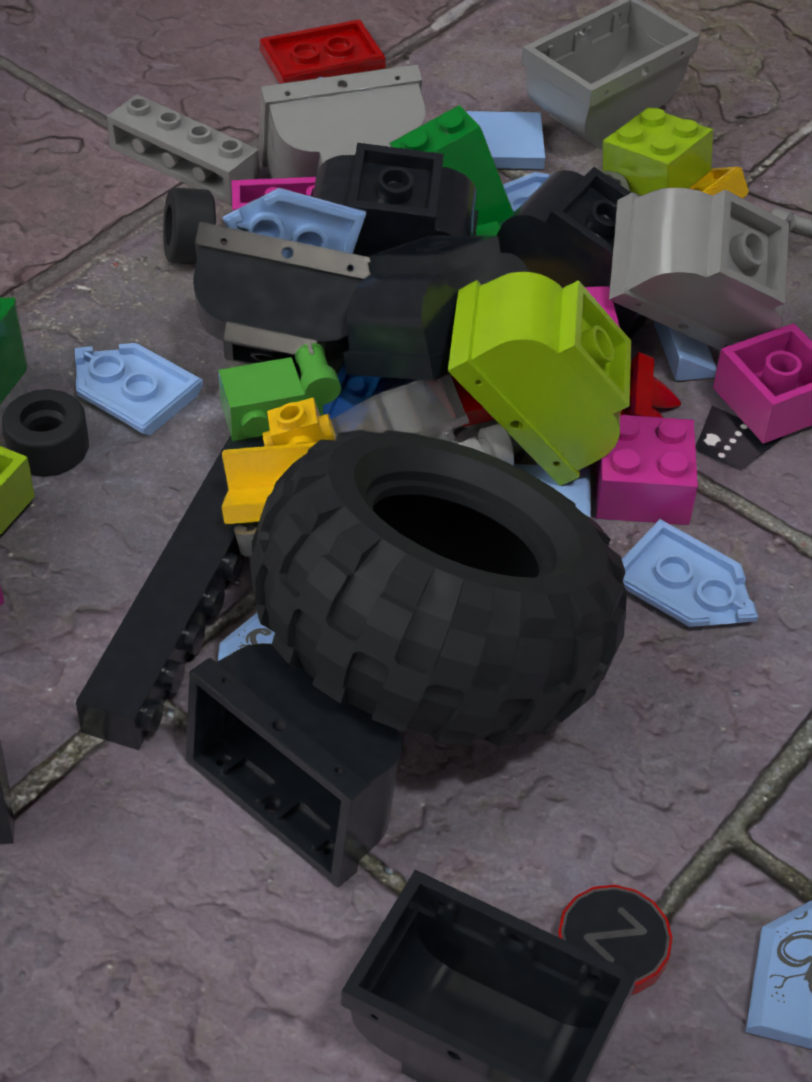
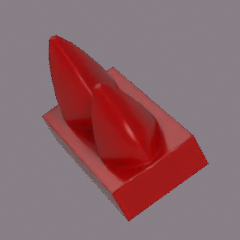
[621,352,681,418]

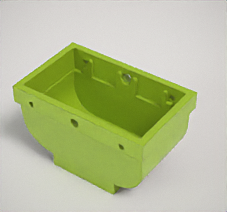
[448,272,631,486]

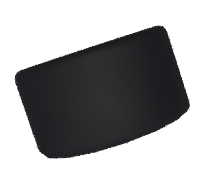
[163,188,216,264]
[2,389,89,476]

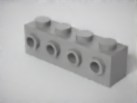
[107,94,260,205]

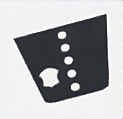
[695,406,783,470]

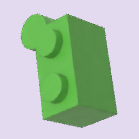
[218,343,341,441]

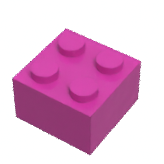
[713,323,812,444]
[596,415,698,525]

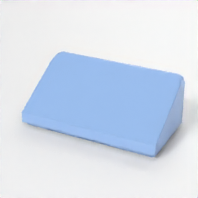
[654,321,717,381]

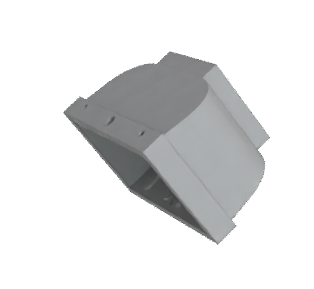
[521,0,700,150]
[258,65,426,179]
[609,188,789,351]

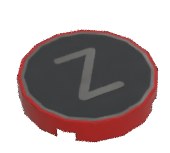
[557,885,673,995]

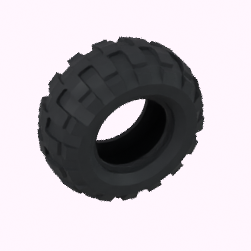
[250,430,627,746]

